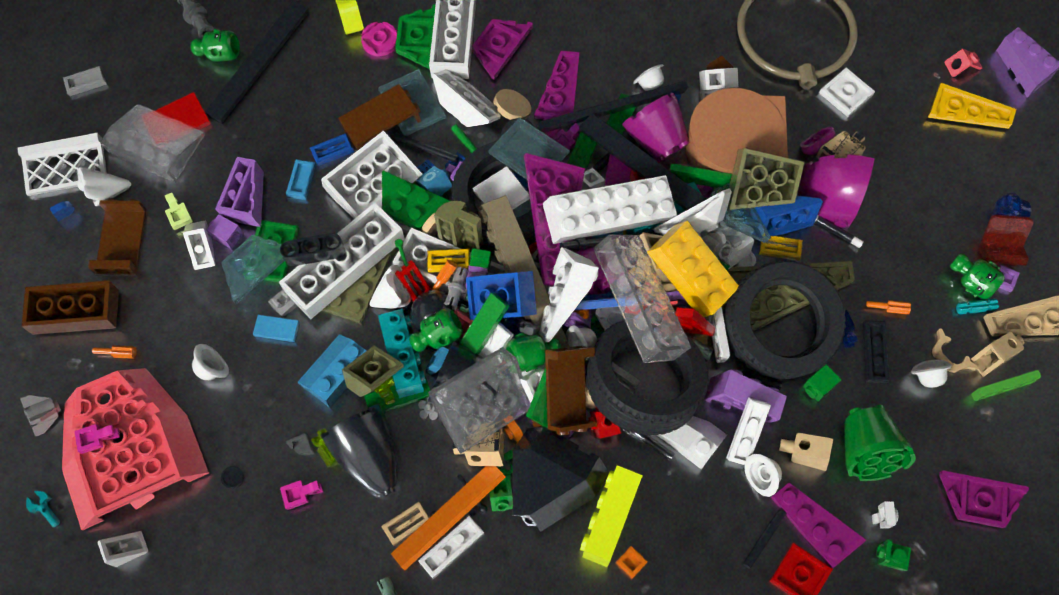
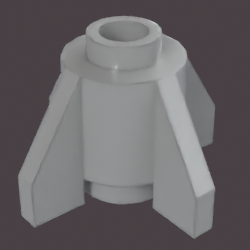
[702,231,742,264]
[20,394,61,437]

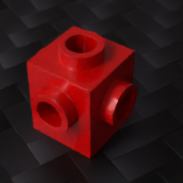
[588,407,621,438]

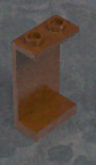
[338,84,421,151]
[88,199,147,276]
[545,345,597,435]

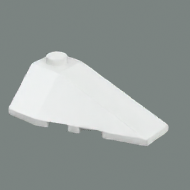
[645,399,727,469]

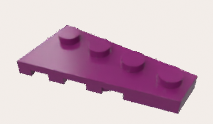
[534,51,580,120]
[771,483,866,569]

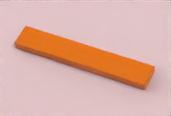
[391,466,506,570]

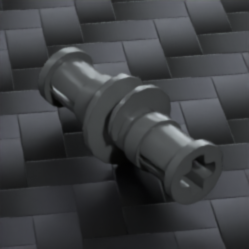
[177,0,214,39]

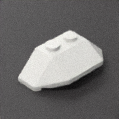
[433,70,501,127]
[653,188,732,237]

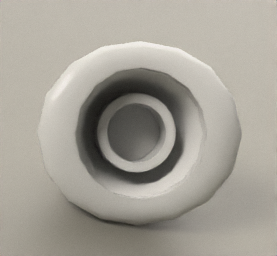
[633,64,664,91]
[565,325,597,362]
[192,344,229,380]
[911,359,952,388]
[744,454,782,497]

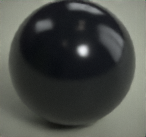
[410,290,455,332]

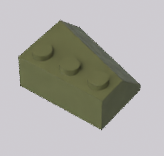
[728,148,804,210]

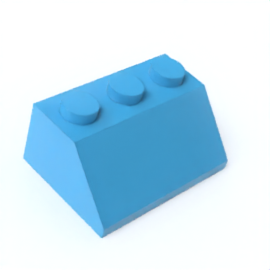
[298,334,366,408]

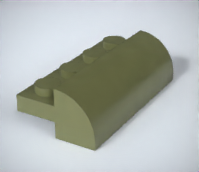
[434,201,484,252]

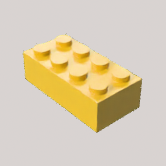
[647,221,739,317]

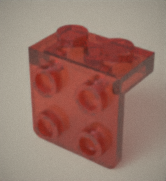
[979,215,1034,266]

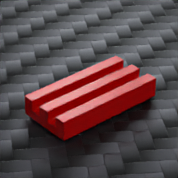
[395,260,431,302]

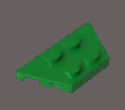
[395,4,436,69]
[382,170,450,231]

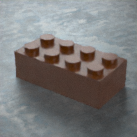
[22,280,119,335]

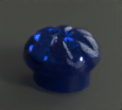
[993,193,1031,229]

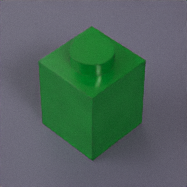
[803,364,841,402]

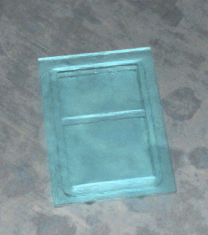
[378,69,446,136]
[488,117,570,179]

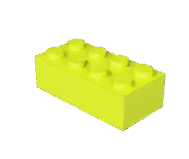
[580,465,643,567]

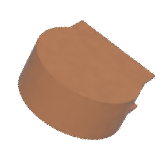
[685,88,788,177]

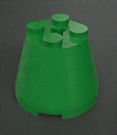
[844,405,916,481]

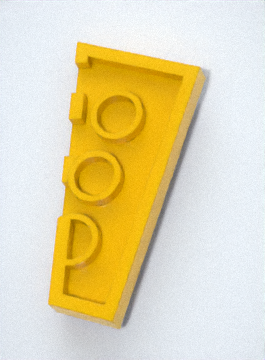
[928,83,1017,129]

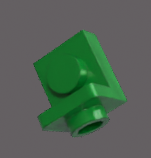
[489,474,513,511]
[876,539,911,571]

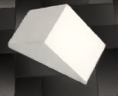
[98,531,148,567]

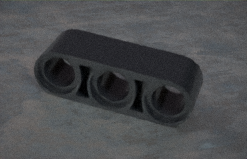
[280,233,345,266]

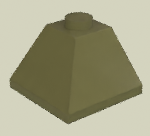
[342,345,404,397]

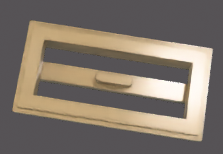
[381,502,429,546]

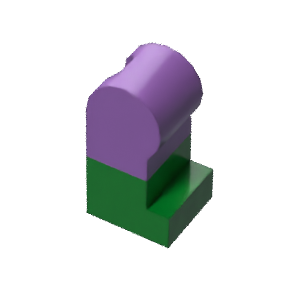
[466,248,492,289]

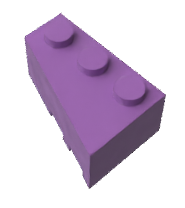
[996,27,1059,98]
[215,157,264,227]
[704,369,787,423]

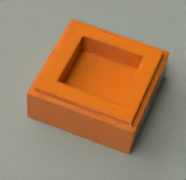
[616,546,648,579]

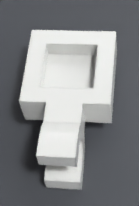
[872,502,898,528]

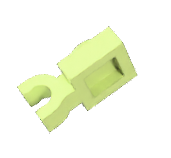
[165,193,193,230]

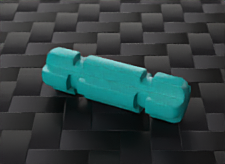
[956,298,999,315]

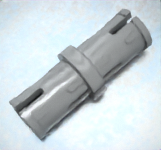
[444,267,469,310]

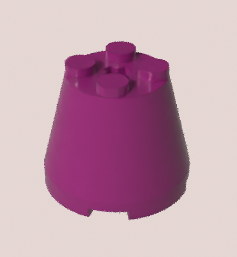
[622,93,690,162]

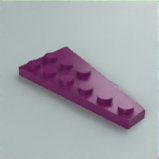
[524,153,585,287]

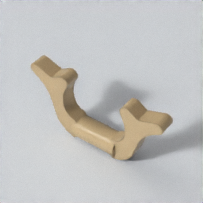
[932,329,978,373]

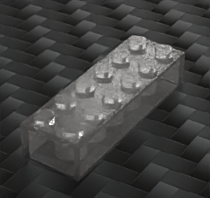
[594,235,691,363]

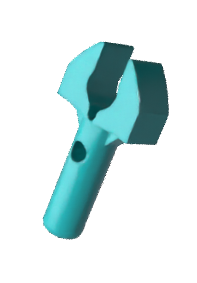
[26,491,60,527]

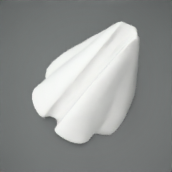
[77,167,131,206]
[370,265,411,308]

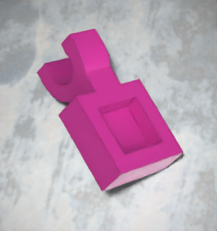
[74,424,120,454]
[280,480,324,510]

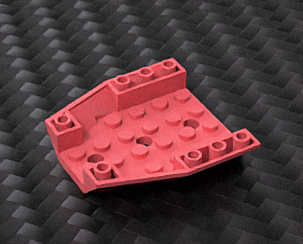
[62,368,209,530]

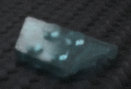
[711,183,771,243]
[221,235,295,304]

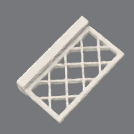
[18,133,107,196]

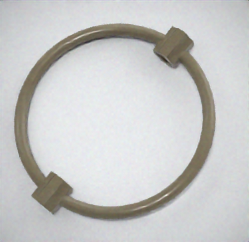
[737,0,858,89]

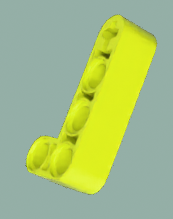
[335,0,364,35]

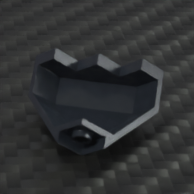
[513,427,609,532]

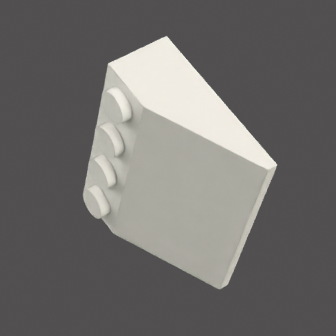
[321,131,423,219]

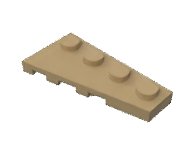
[983,295,1059,336]

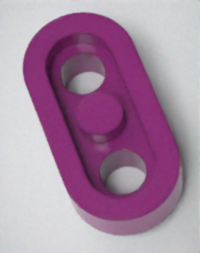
[800,127,836,155]

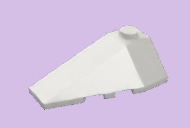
[539,247,599,342]

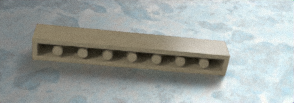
[478,195,570,348]

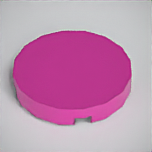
[361,22,397,57]

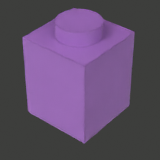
[207,214,243,250]

